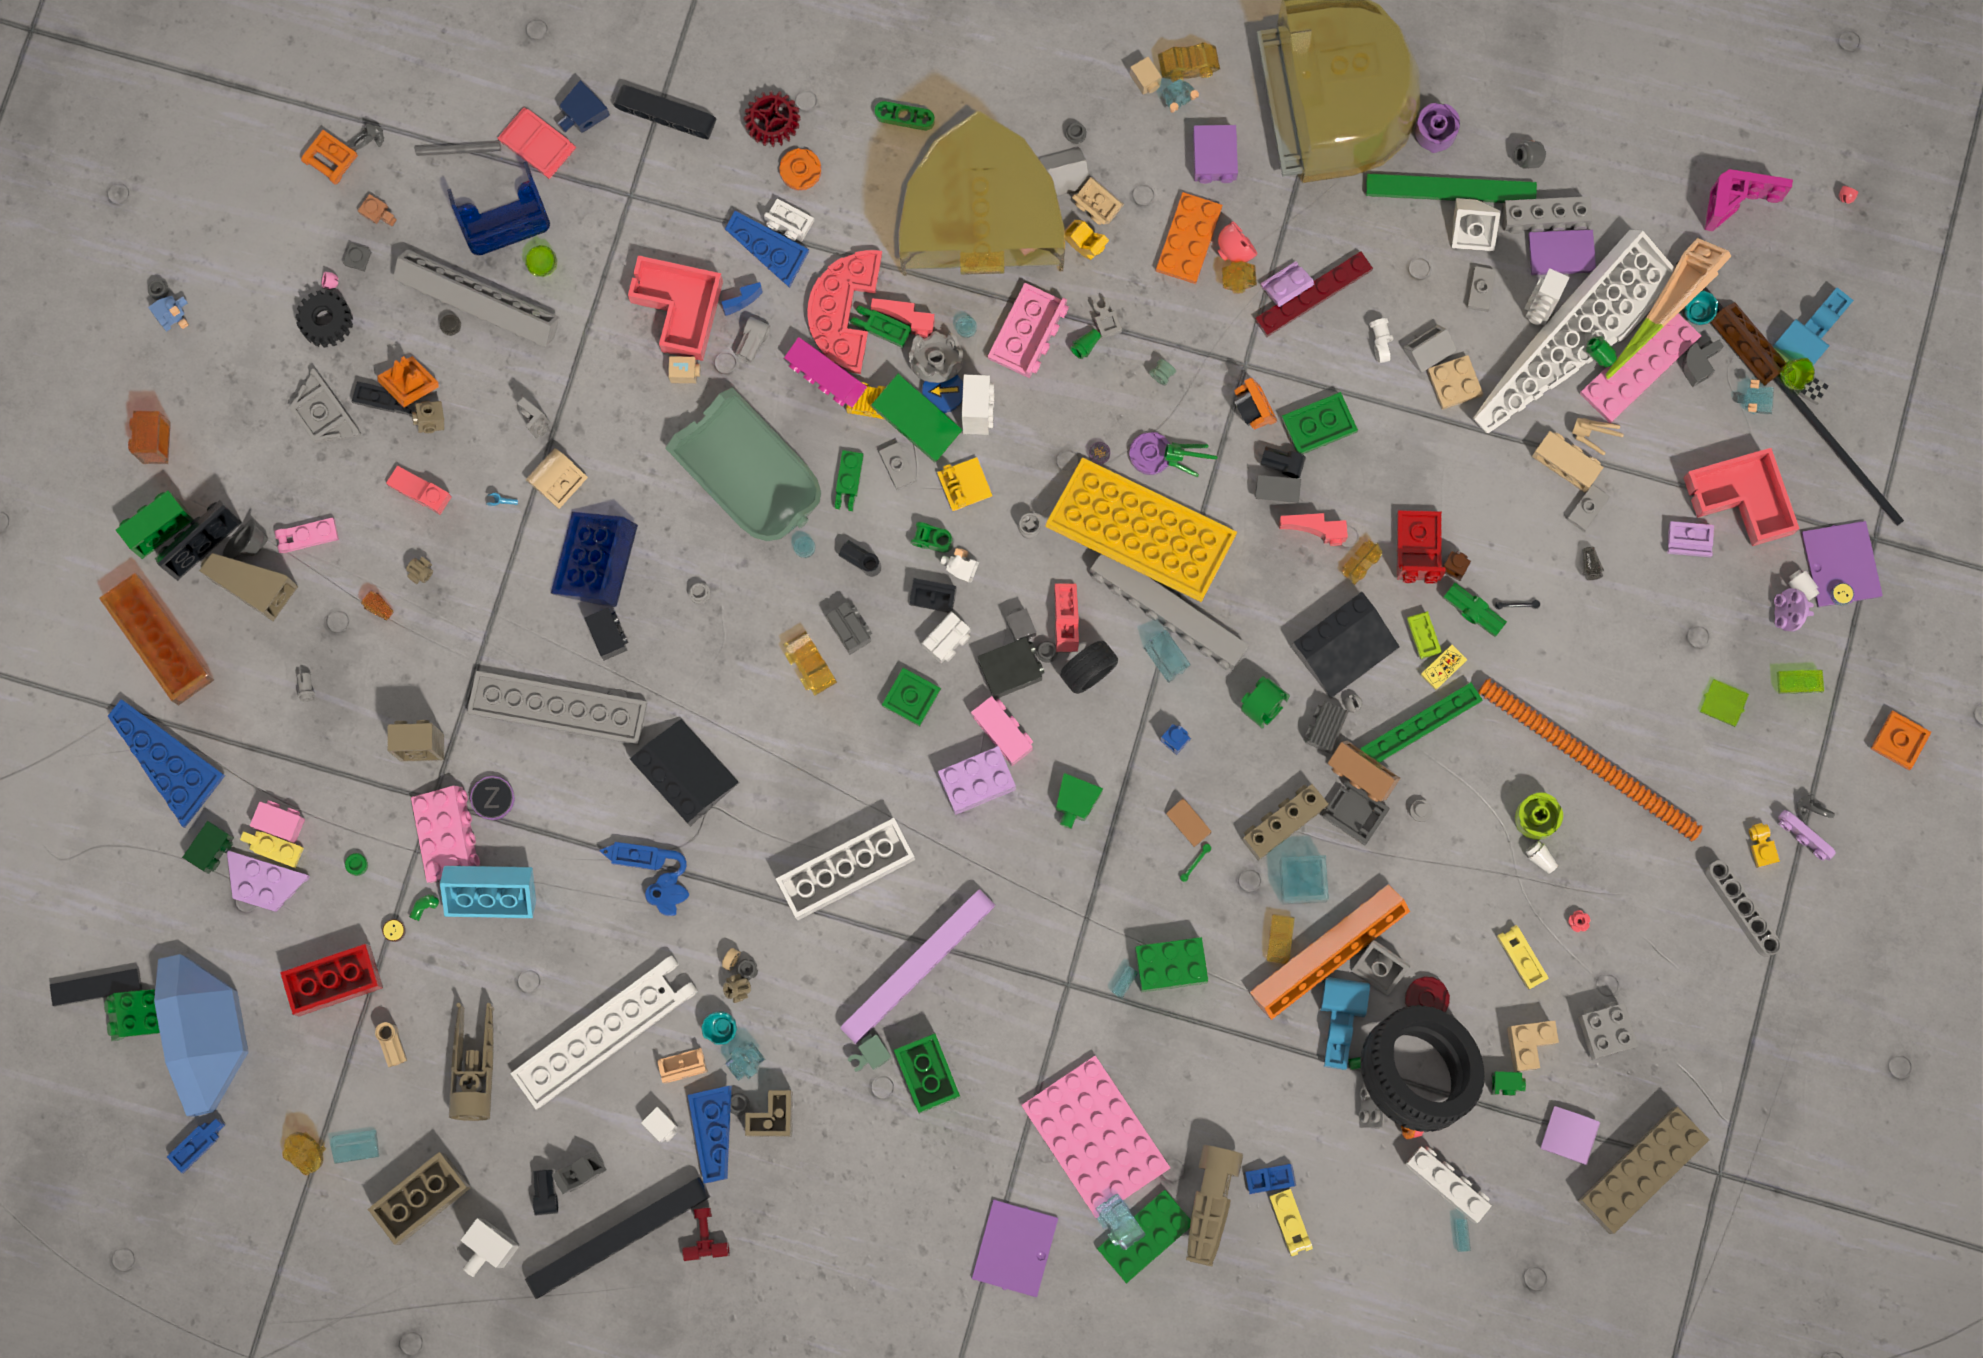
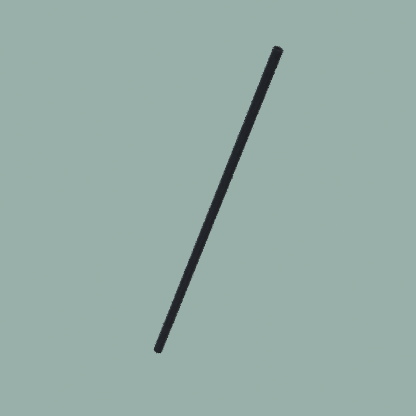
[1676,261,1904,526]

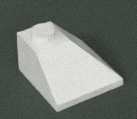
[1452,198,1500,251]

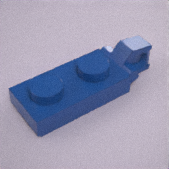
[167,1118,225,1173]

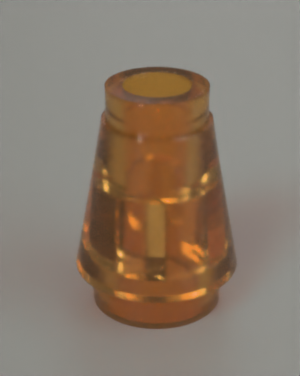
[361,590,394,621]

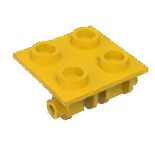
[937,457,992,512]

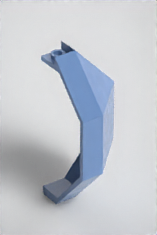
[154,954,249,1117]

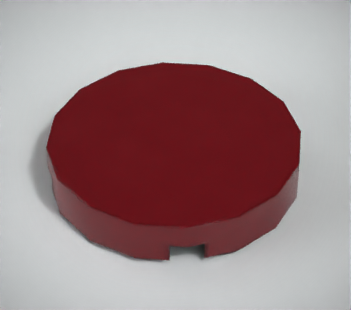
[1405,976,1450,1012]

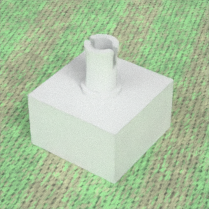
[460,1218,520,1277]

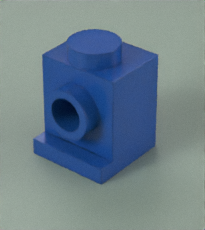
[1160,724,1191,755]

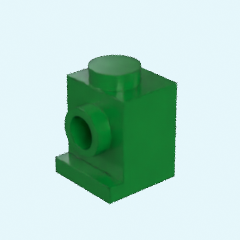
[1492,1071,1526,1096]

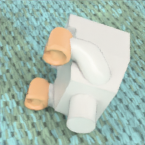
[940,548,979,582]

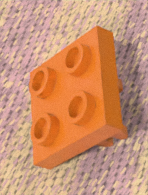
[377,356,439,407]

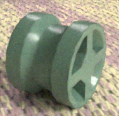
[1149,359,1176,386]

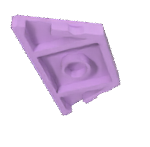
[227,851,310,912]

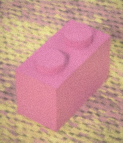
[250,800,305,844]

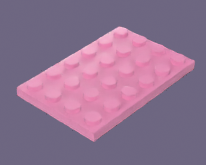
[1021,1056,1170,1218]

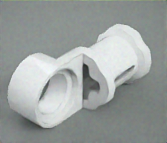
[1369,318,1393,363]

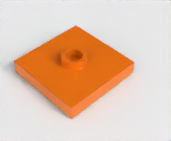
[1870,710,1931,771]

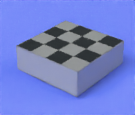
[1798,375,1829,405]

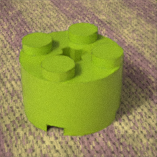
[1515,792,1563,840]

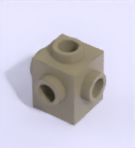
[412,401,444,433]

